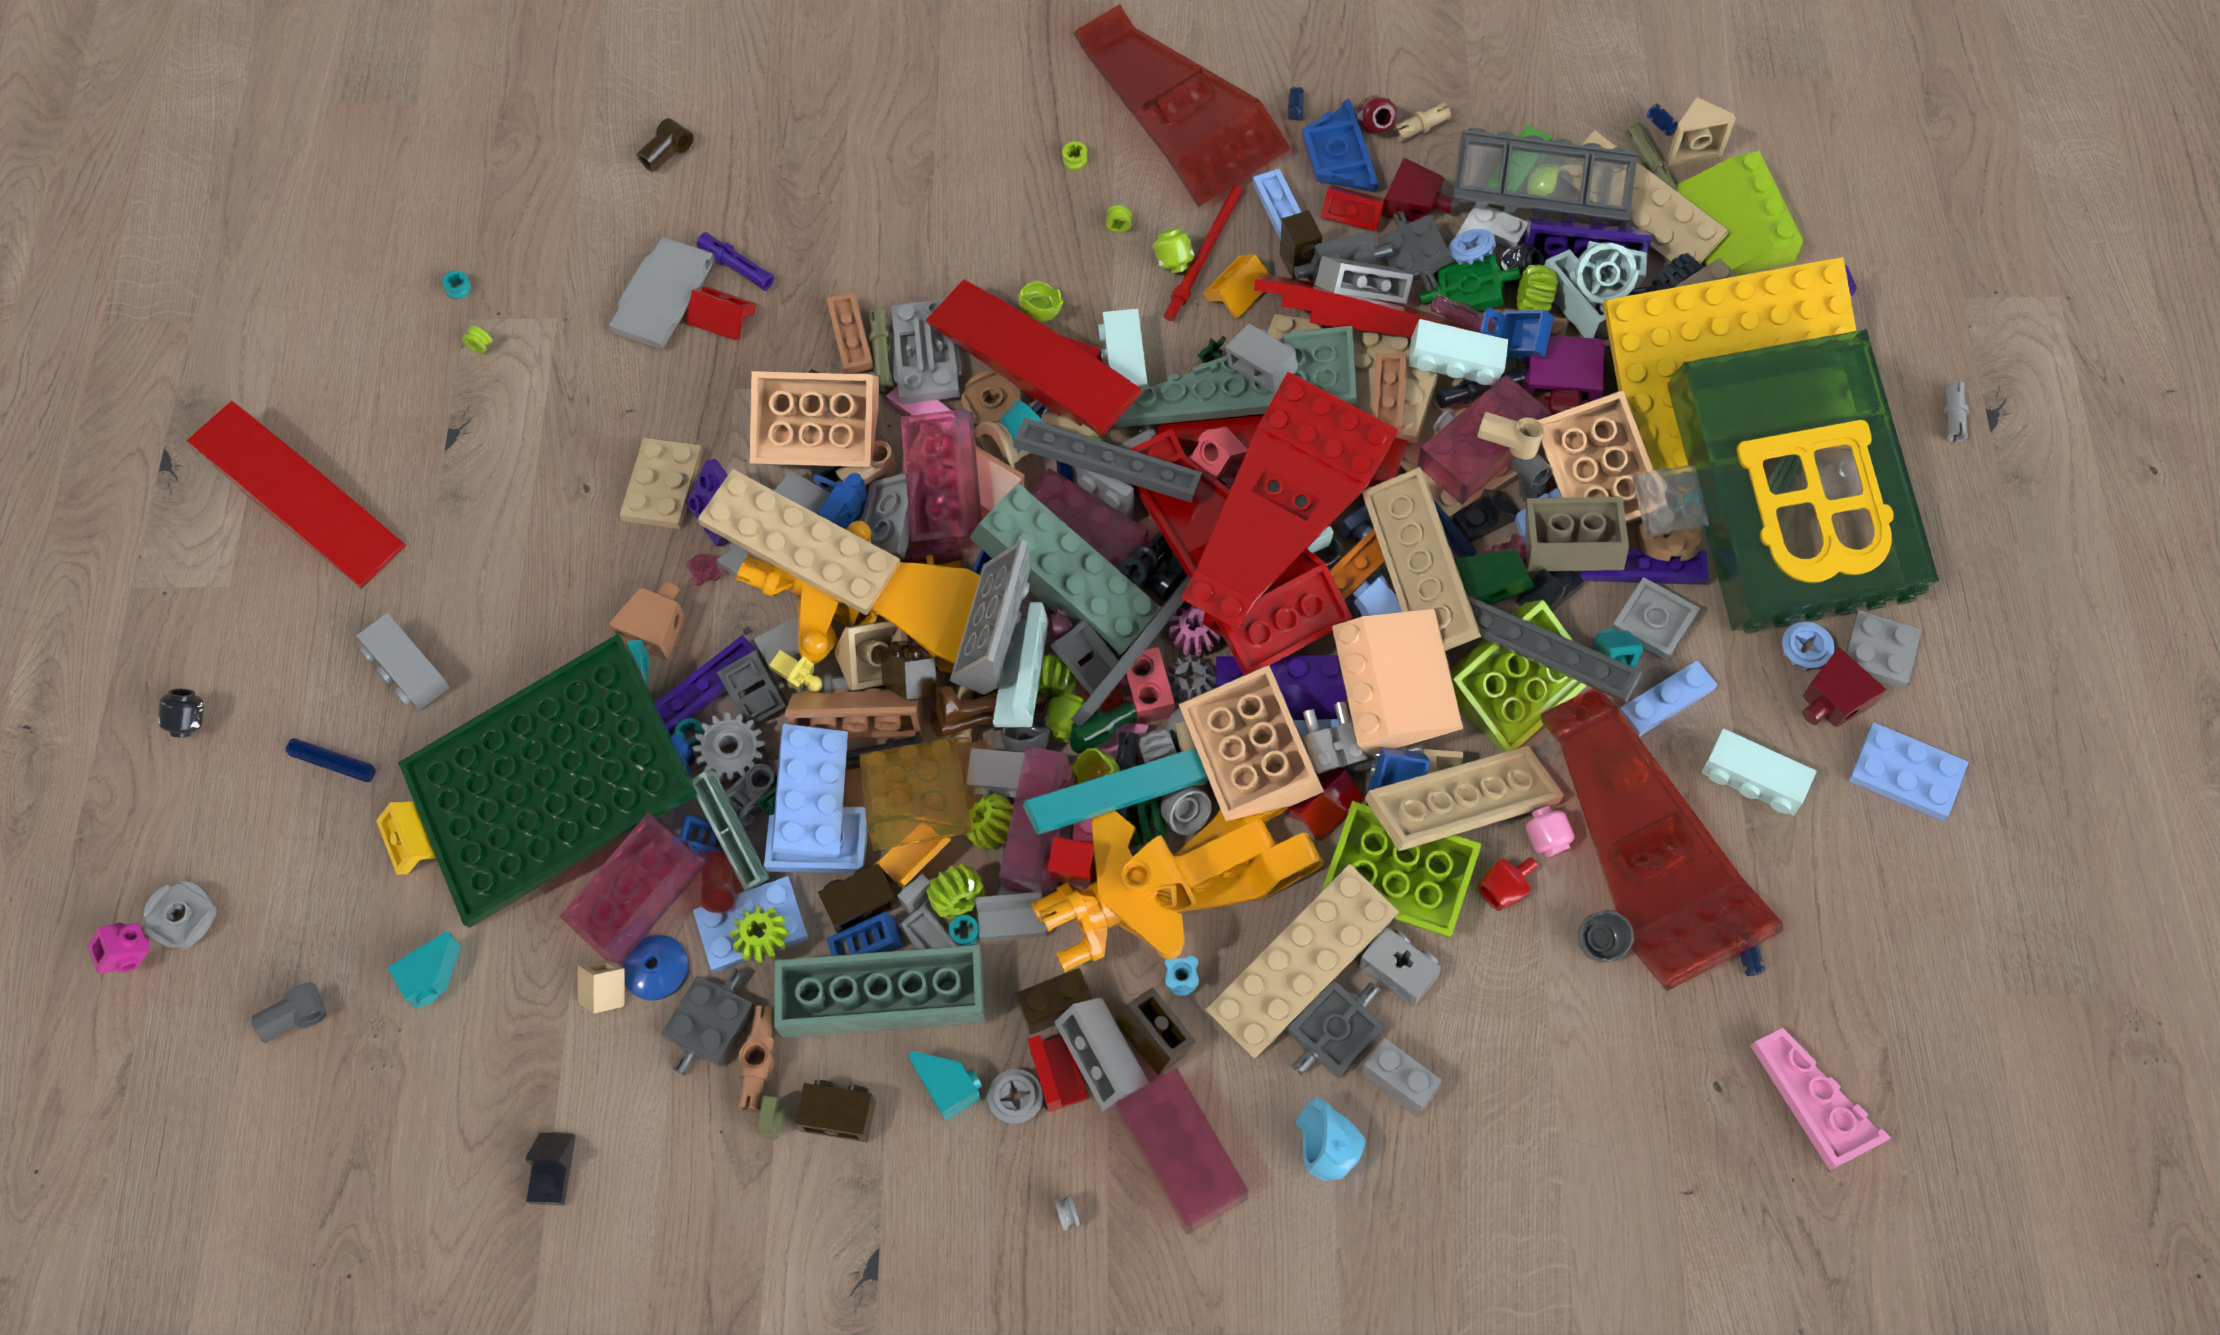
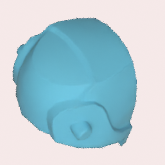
[1296,1096,1366,1182]

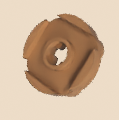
[961,371,1022,426]
[1637,511,1702,561]

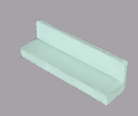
[993,602,1048,727]

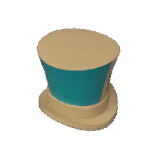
[974,400,1043,469]

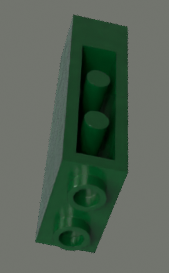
[1454,549,1534,606]

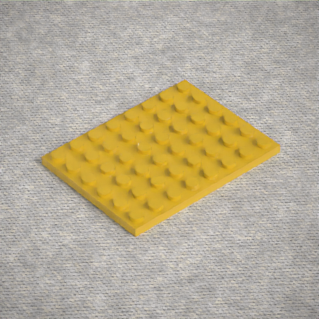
[1603,257,1875,479]

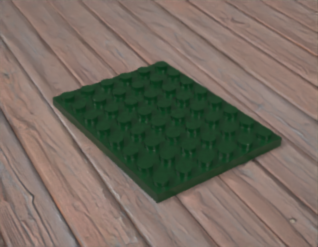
[398,633,698,928]

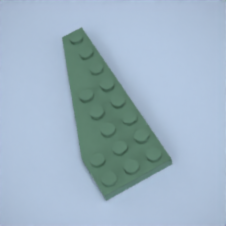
[1115,326,1357,428]

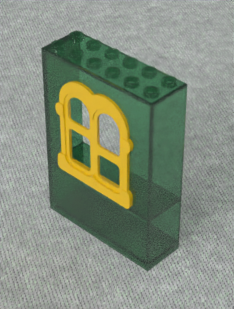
[1667,329,1939,634]

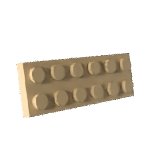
[1557,130,1728,264]
[1362,467,1481,651]
[698,469,900,615]
[1365,746,1564,851]
[1206,864,1399,1059]

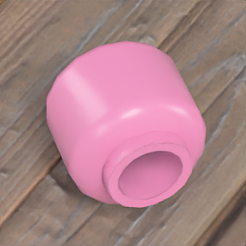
[1525,806,1575,858]

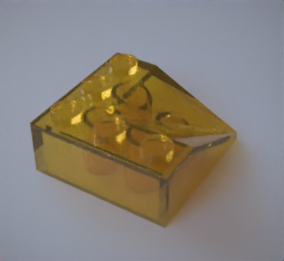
[859,737,972,851]

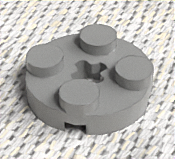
[143,881,217,949]

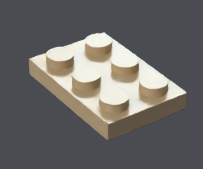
[620,438,703,529]

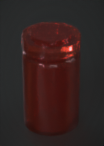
[700,851,735,913]

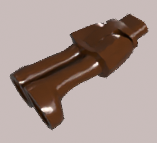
[930,685,1046,737]

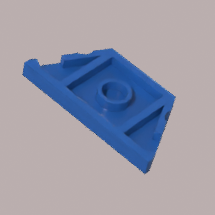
[1302,99,1379,191]

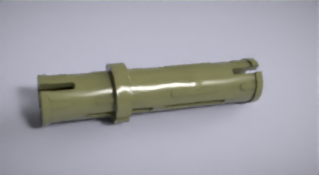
[1625,122,1678,191]
[869,309,895,394]

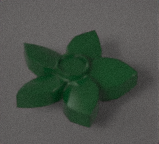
[1197,336,1227,364]

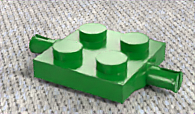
[1420,253,1521,319]

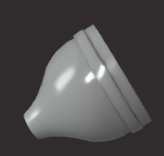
[1161,786,1211,835]

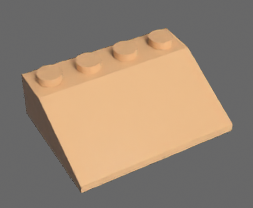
[750,371,879,467]
[1538,390,1667,524]
[1332,609,1463,756]
[1179,665,1324,821]

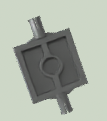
[1377,212,1453,291]
[1294,230,1393,282]
[661,968,755,1076]
[1287,980,1385,1078]

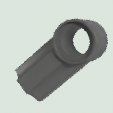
[1511,453,1553,502]
[251,983,327,1043]

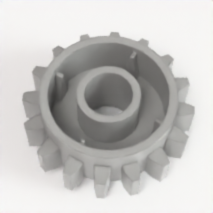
[693,713,766,785]

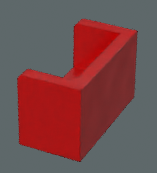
[1047,837,1096,887]

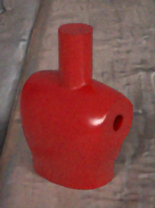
[1477,857,1538,911]

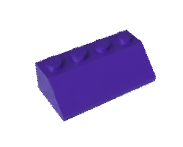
[1524,218,1651,264]
[1216,655,1346,720]

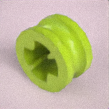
[1062,141,1088,170]
[1106,205,1132,233]
[462,326,492,354]

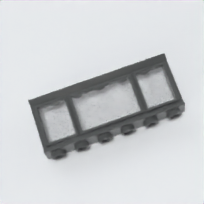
[1451,128,1639,227]

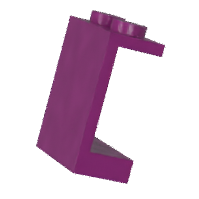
[1521,335,1604,402]

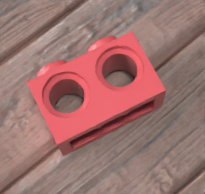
[1188,426,1248,487]
[1120,647,1175,724]

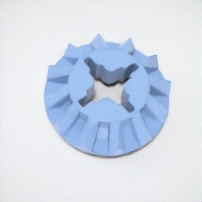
[1448,229,1496,265]
[1781,622,1834,670]

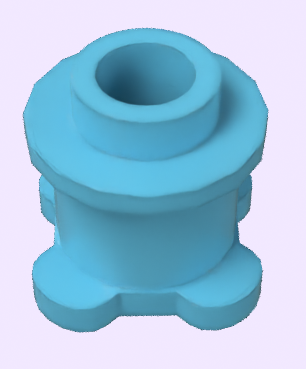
[1165,955,1199,996]

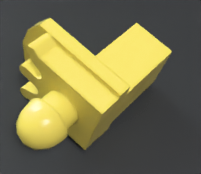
[769,650,823,692]

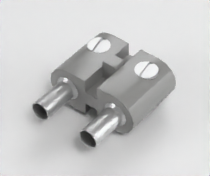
[1303,701,1368,774]

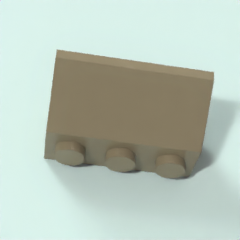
[1525,497,1629,571]

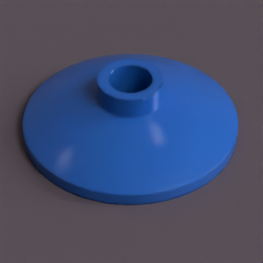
[622,935,689,1001]

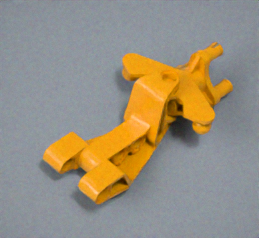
[735,520,980,674]
[1030,805,1324,973]

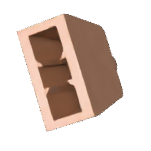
[609,581,684,660]

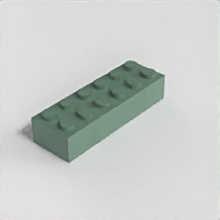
[970,483,1161,658]
[775,945,986,1038]

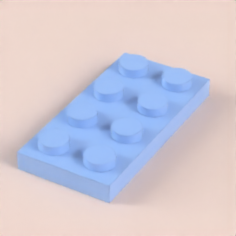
[771,724,848,859]

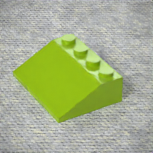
[1676,151,1804,276]
[1449,600,1587,753]
[1321,801,1482,939]

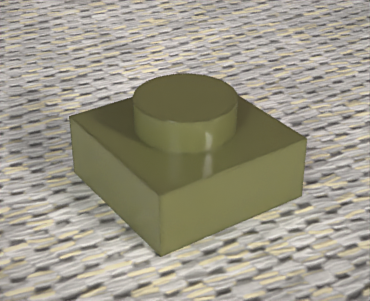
[757,1096,786,1140]

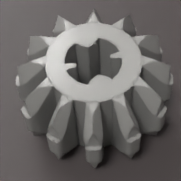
[1139,729,1177,763]

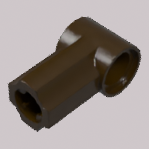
[636,118,694,172]

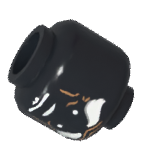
[1499,244,1545,285]
[158,688,204,738]

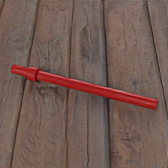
[1163,185,1243,321]

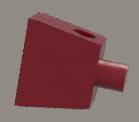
[1382,158,1453,222]
[1802,647,1887,727]

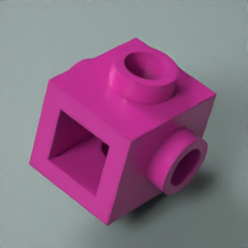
[87,922,150,974]

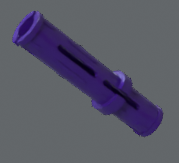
[696,232,774,291]

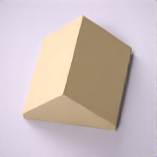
[1666,97,1736,166]
[834,620,907,691]

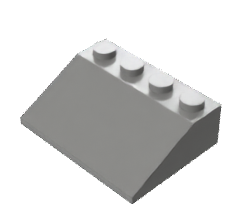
[950,539,1030,695]

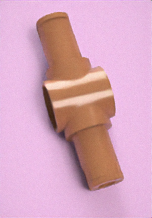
[737,1006,775,1113]

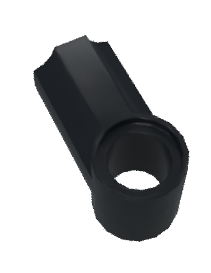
[1141,547,1185,600]

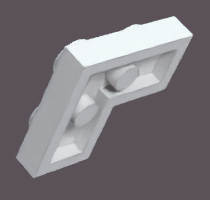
[1456,205,1528,250]

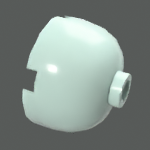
[1575,242,1638,304]

